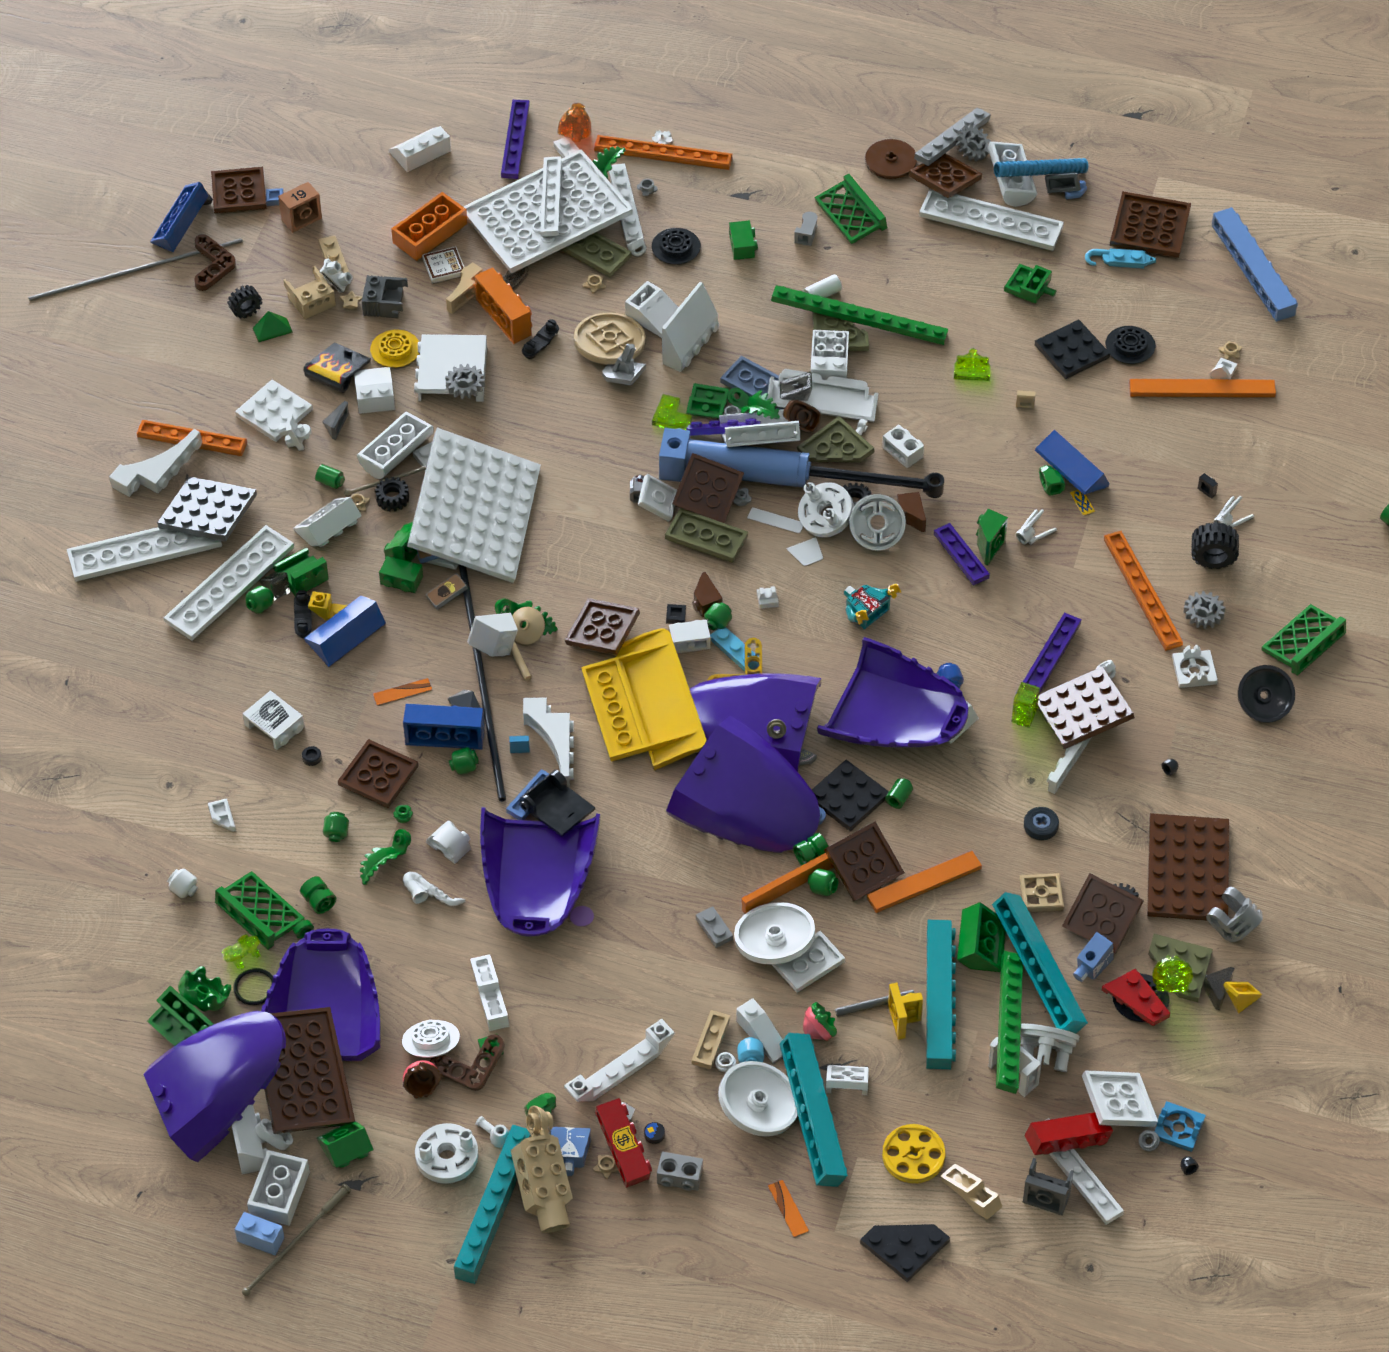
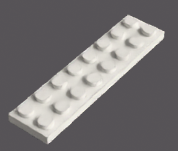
[919,189,1064,251]
[164,525,294,641]
[67,527,222,582]

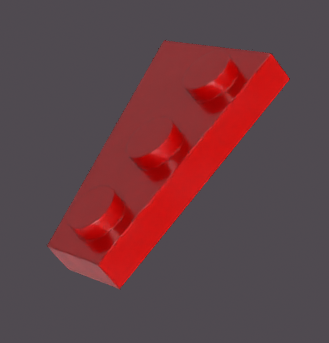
[1101,968,1170,1026]

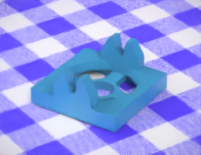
[1154,1101,1206,1152]

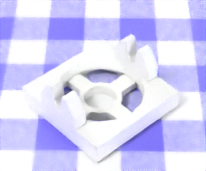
[1172,645,1218,688]
[826,1065,869,1095]

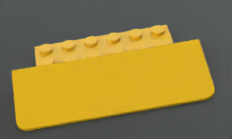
[581,628,706,770]

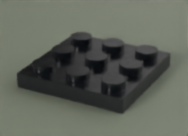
[1035,319,1110,380]
[812,759,889,831]

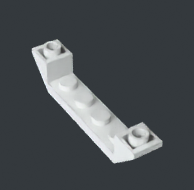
[564,1019,675,1102]

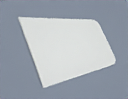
[786,537,823,566]

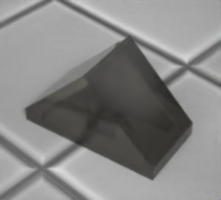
[780,372,812,401]
[259,572,290,600]
[1203,967,1235,1011]

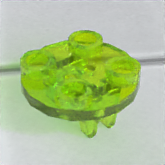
[221,934,261,970]
[1152,955,1193,992]

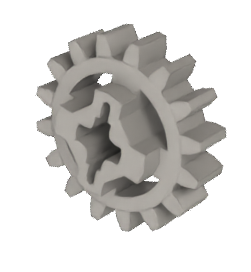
[955,124,991,162]
[445,364,485,399]
[1183,591,1225,629]

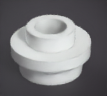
[715,1052,736,1072]

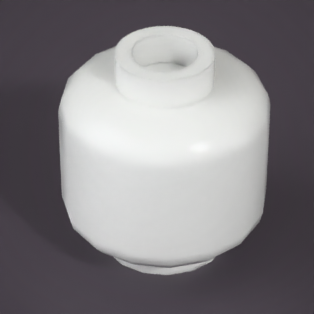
[167,869,198,898]

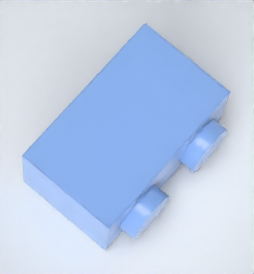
[235,1212,284,1255]

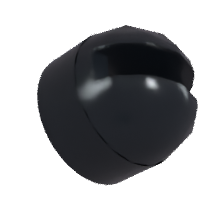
[1161,758,1179,776]
[1180,1156,1199,1175]

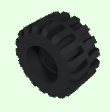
[1191,522,1239,569]

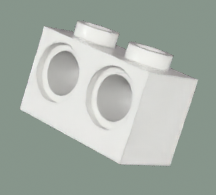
[882,425,924,468]

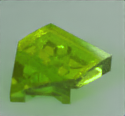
[954,348,990,381]

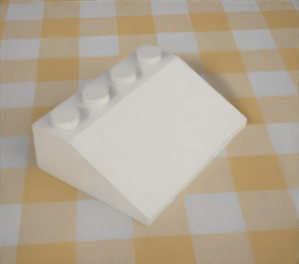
[662,282,719,372]

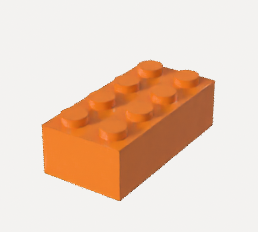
[391,192,468,261]
[474,267,533,344]

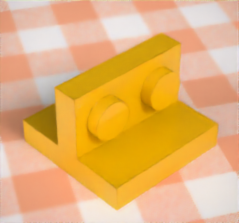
[888,983,923,1040]

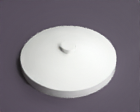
[734,903,816,964]
[718,1061,798,1136]

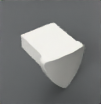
[1210,358,1237,379]

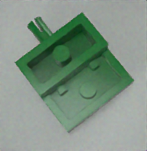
[1004,263,1057,304]

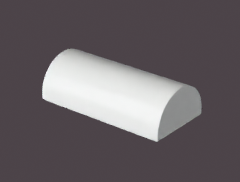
[988,142,1037,207]
[357,412,434,479]

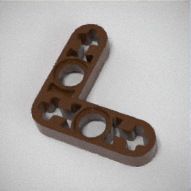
[194,234,236,291]
[430,1034,505,1091]

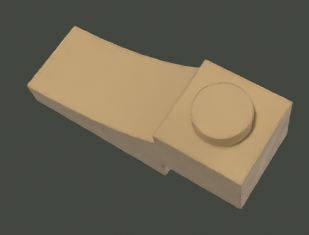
[446,262,483,314]
[940,1164,1002,1219]

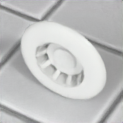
[402,1020,459,1058]

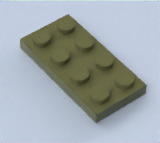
[560,232,632,277]
[665,508,748,563]

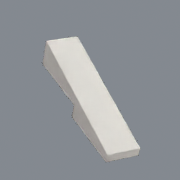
[470,955,509,1031]

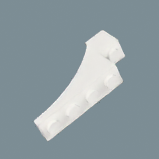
[109,429,202,497]
[523,698,574,788]

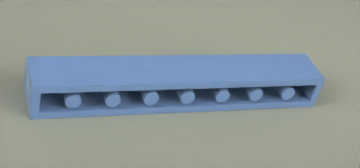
[1212,207,1298,322]

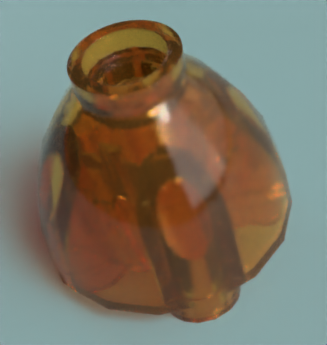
[557,103,592,142]

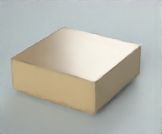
[1016,390,1036,408]

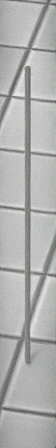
[28,239,243,300]

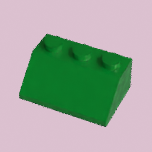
[957,902,1006,972]

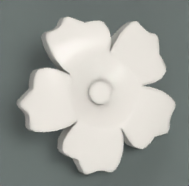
[652,130,673,144]

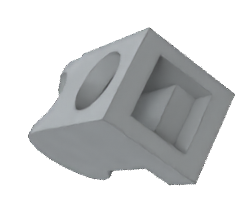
[794,212,817,246]

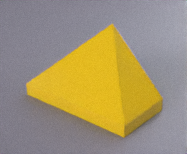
[1223,982,1262,1014]

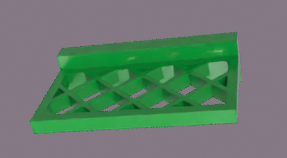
[815,174,888,244]
[1262,604,1346,676]
[215,871,305,950]

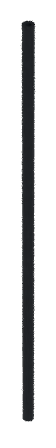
[458,564,506,802]

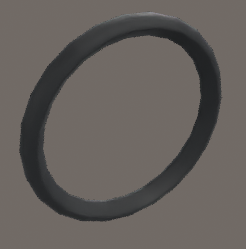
[233,968,273,1005]

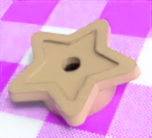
[583,275,606,293]
[340,291,362,310]
[1219,341,1242,360]
[351,493,370,511]
[593,1155,618,1179]

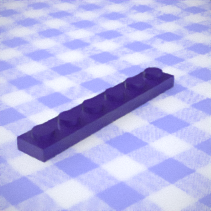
[501,99,530,179]
[1015,612,1082,705]

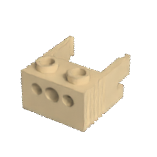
[283,266,336,320]

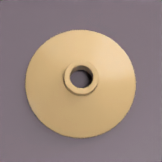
[512,607,545,645]

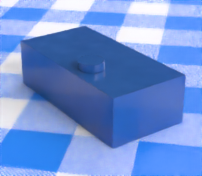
[403,704,485,750]

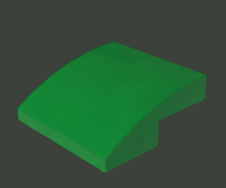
[686,383,729,419]

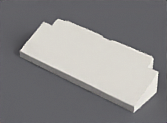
[767,369,878,422]

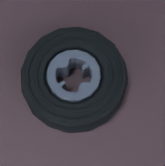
[1024,807,1059,840]

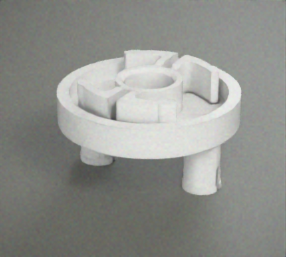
[798,482,854,537]
[849,494,906,550]
[415,1123,478,1184]

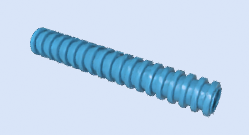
[994,158,1089,177]

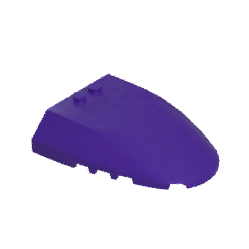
[817,637,968,748]
[689,673,821,772]
[666,715,820,853]
[480,807,600,937]
[261,928,381,1061]
[143,1011,286,1162]

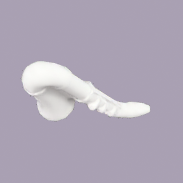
[403,872,465,906]

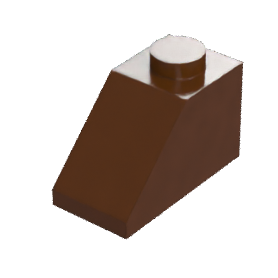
[897,492,926,532]
[692,572,723,618]

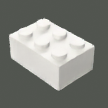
[247,1150,310,1226]

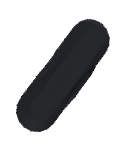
[522,319,559,359]
[294,590,312,638]

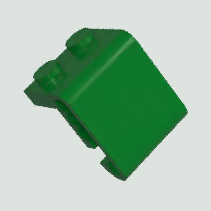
[273,548,329,596]

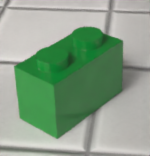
[729,220,758,260]
[379,556,423,593]

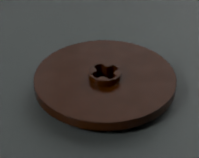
[865,139,917,179]

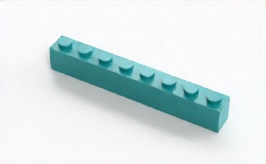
[992,892,1088,1034]
[926,919,956,1070]
[780,1033,848,1187]
[454,1124,531,1284]

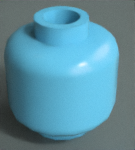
[737,1037,765,1063]

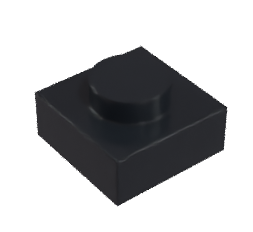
[1197,473,1218,499]
[666,604,686,624]

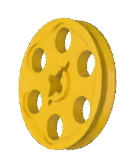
[882,1124,945,1184]

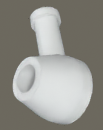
[476,1116,509,1148]

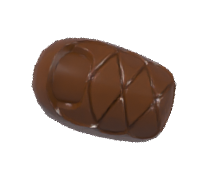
[783,400,821,433]

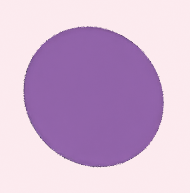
[570,906,594,926]

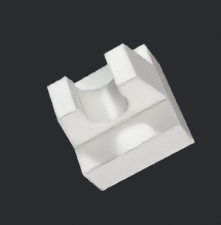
[757,586,778,609]

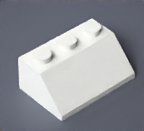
[389,126,451,172]
[293,497,362,547]
[232,1105,267,1174]

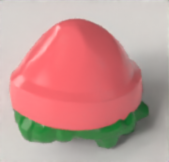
[803,1002,837,1041]

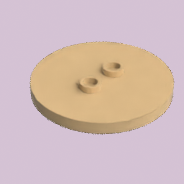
[574,312,646,365]

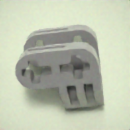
[1206,887,1263,942]

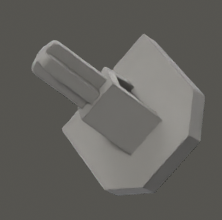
[602,344,646,385]

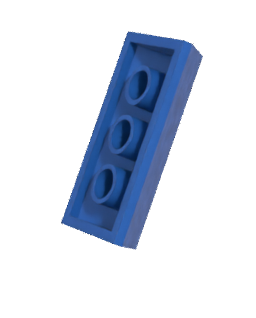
[150,182,208,252]
[1035,430,1109,495]
[304,596,386,667]

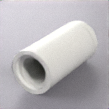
[803,275,842,298]

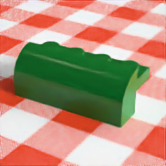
[147,986,214,1046]

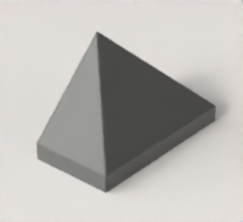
[1044,173,1081,193]
[322,401,349,440]
[448,690,481,708]

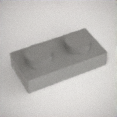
[696,906,733,948]

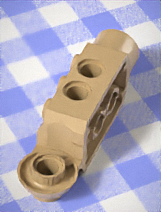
[511,1106,573,1233]

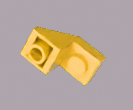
[308,591,347,621]

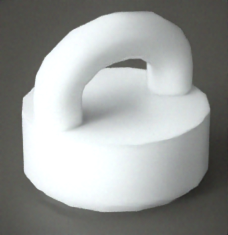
[627,237,646,256]
[1096,660,1116,680]

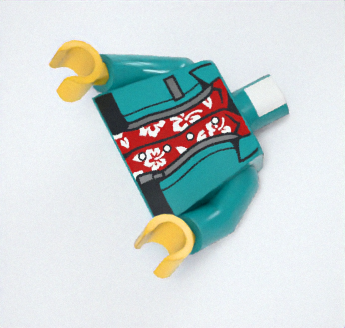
[844,584,901,630]

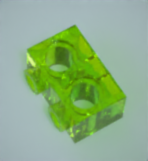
[1011,682,1040,728]

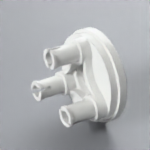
[1020,1023,1080,1072]

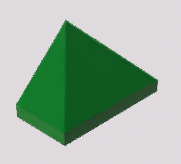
[253,311,293,343]

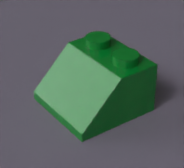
[976,509,1008,566]
[384,522,418,562]
[316,1121,374,1168]

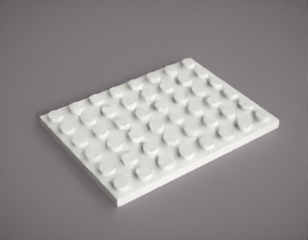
[464,149,633,274]
[407,428,541,583]

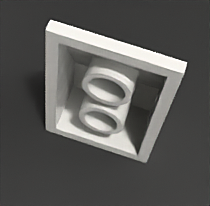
[354,367,395,414]

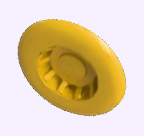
[370,329,419,368]

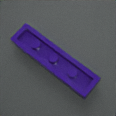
[687,419,761,436]
[934,523,990,586]

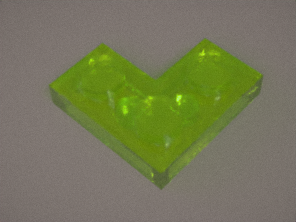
[652,394,692,430]

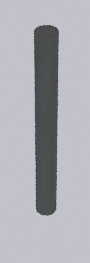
[835,990,914,1017]

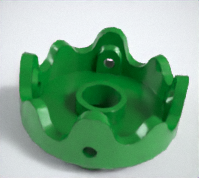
[178,966,231,1012]

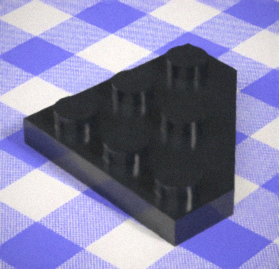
[860,1224,950,1282]

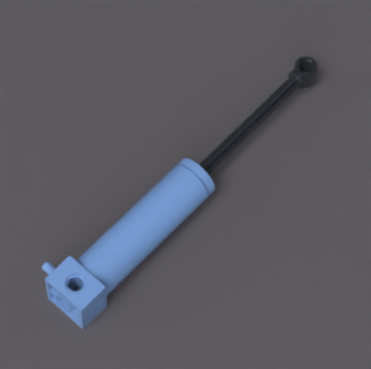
[659,428,945,498]

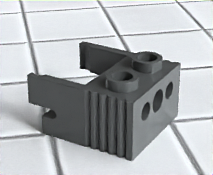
[362,275,408,318]
[1022,1158,1074,1216]

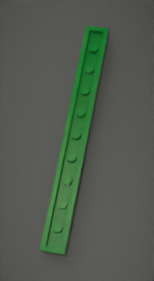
[771,285,948,345]
[996,950,1023,1094]

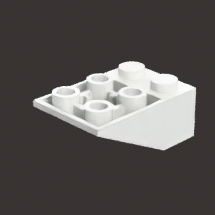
[625,281,679,338]
[811,330,849,381]

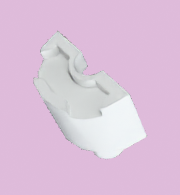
[426,821,471,864]

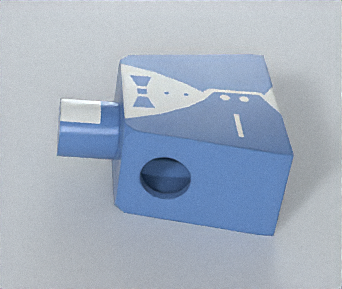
[1073,932,1114,982]
[551,1127,591,1176]

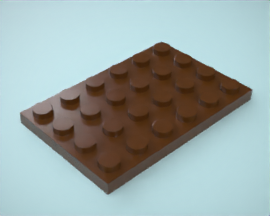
[1147,813,1229,921]
[264,1007,355,1134]

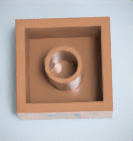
[278,182,322,233]

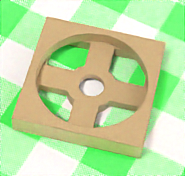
[1019,873,1064,912]

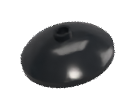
[1237,665,1295,723]

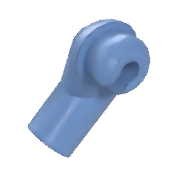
[1065,181,1087,200]

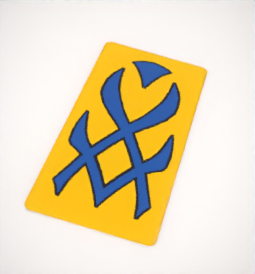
[1070,490,1095,516]

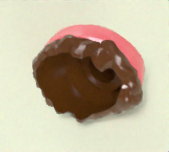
[403,1060,442,1099]

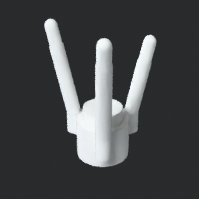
[1213,496,1254,528]
[1015,509,1057,545]

